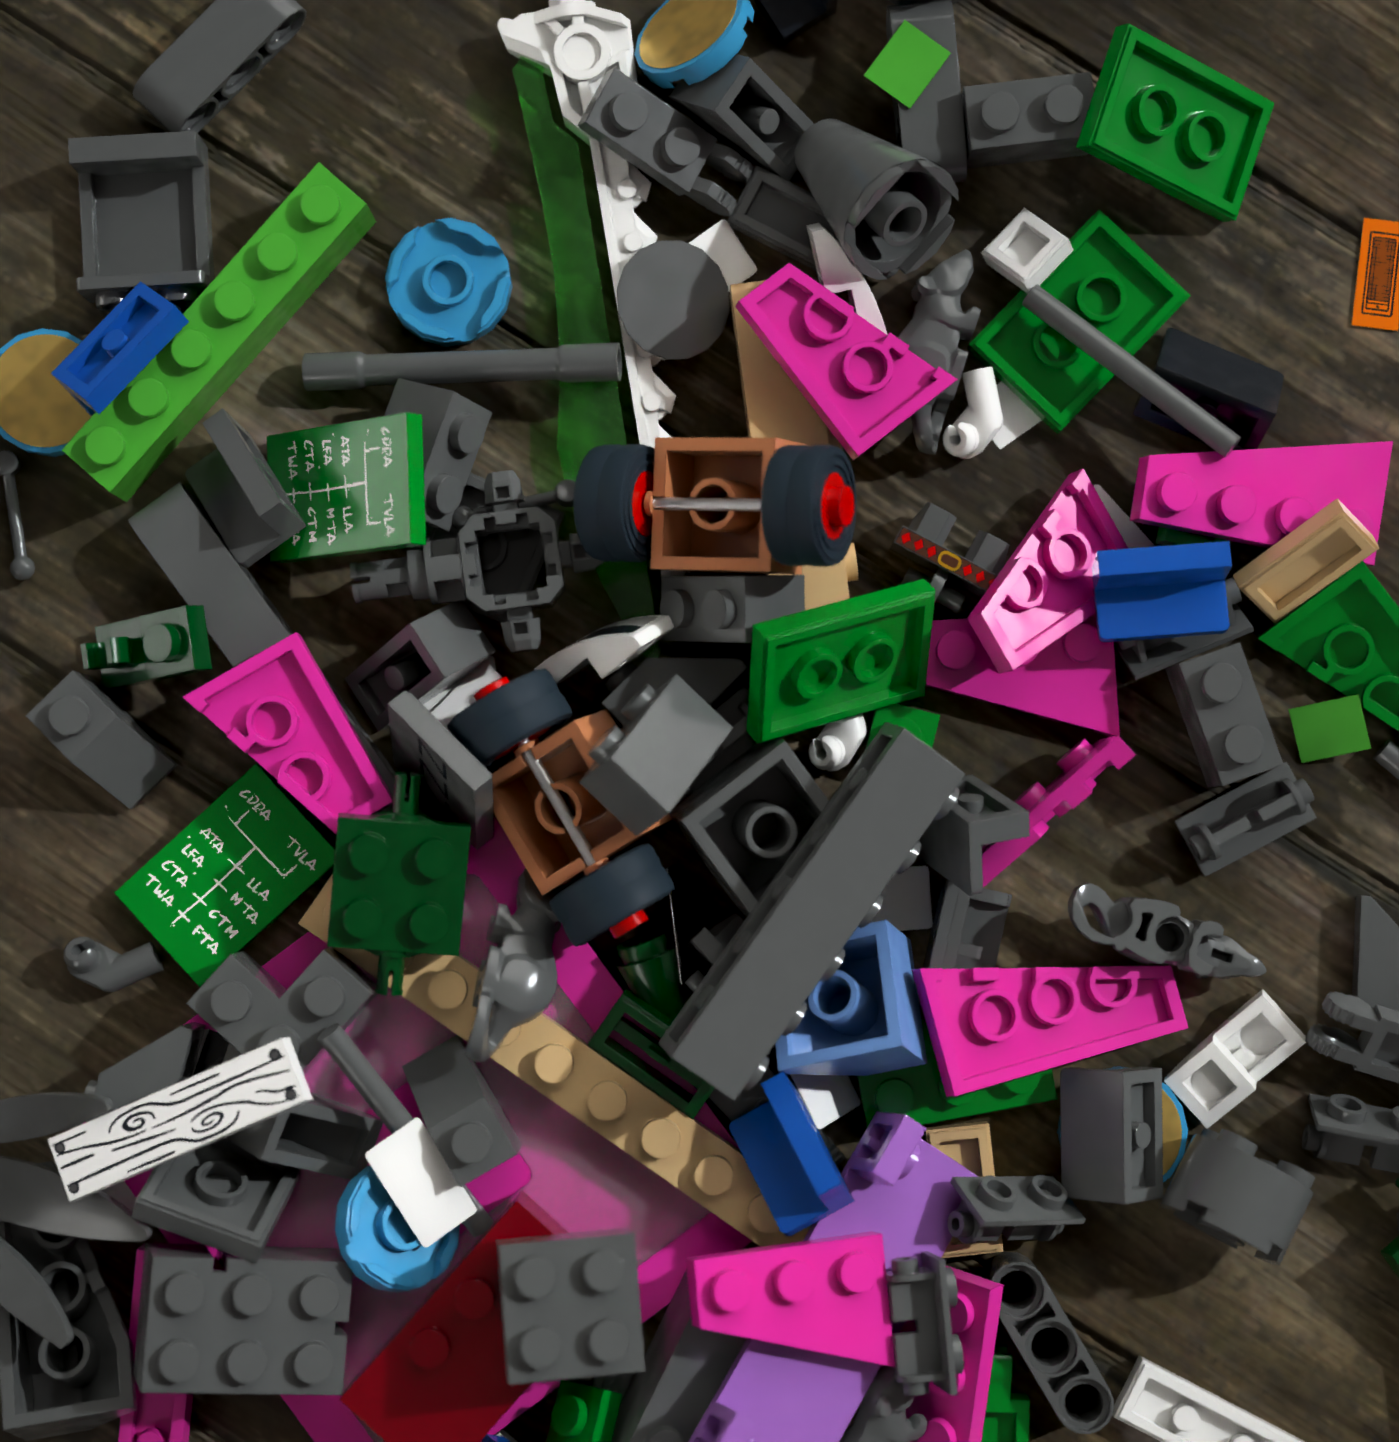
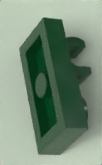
[80,605,212,689]

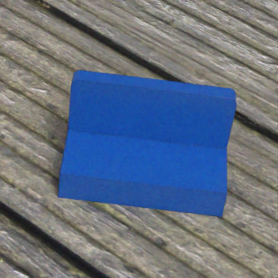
[51,281,189,416]
[1092,541,1232,642]
[729,1071,855,1237]

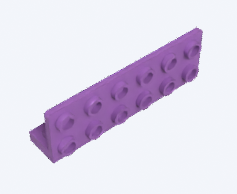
[689,1111,979,1442]

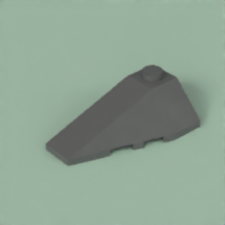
[0,1161,137,1441]

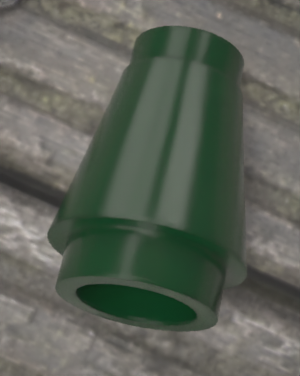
[615,930,685,1021]

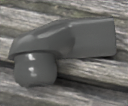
[63,936,164,993]

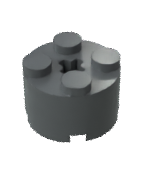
[1160,1128,1315,1266]

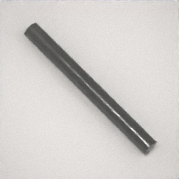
[1022,285,1241,458]
[317,1023,494,1237]

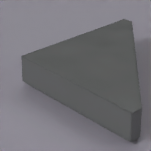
[1352,895,1399,1011]

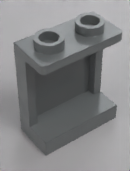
[68,131,214,311]

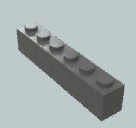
[658,722,965,1101]

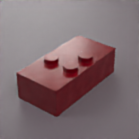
[339,1190,569,1442]

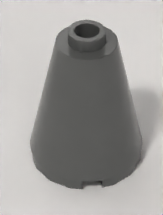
[795,118,958,280]

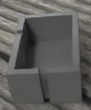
[133,1243,353,1395]

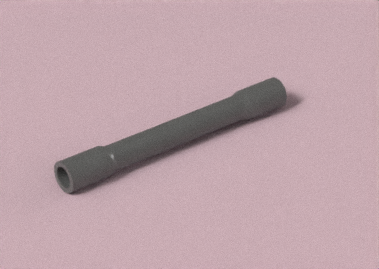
[302,342,622,391]

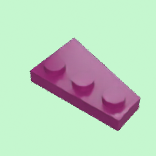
[735,263,958,460]
[967,468,1128,674]
[926,613,1120,737]
[183,632,393,834]
[982,735,1136,887]
[686,1231,895,1367]

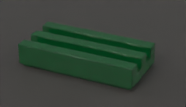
[587,989,715,1119]

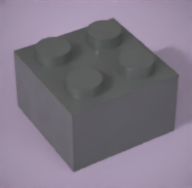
[669,738,829,916]
[496,1228,645,1385]

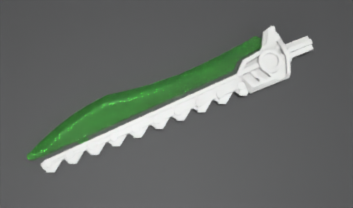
[497,0,690,658]

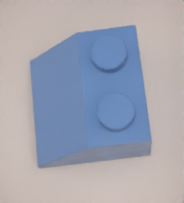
[775,920,927,1076]

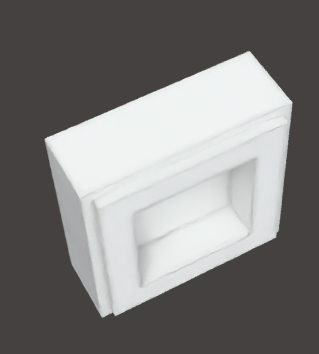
[981,207,1073,294]

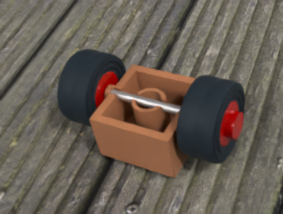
[574,438,856,575]
[447,669,675,947]

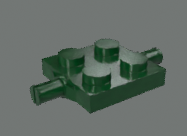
[327,772,471,996]

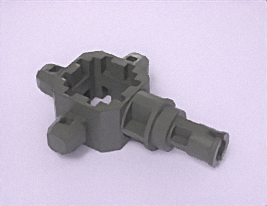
[350,470,604,653]

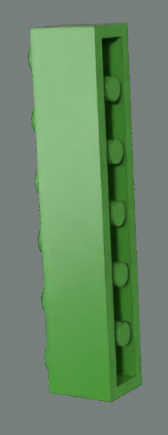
[62,162,376,502]

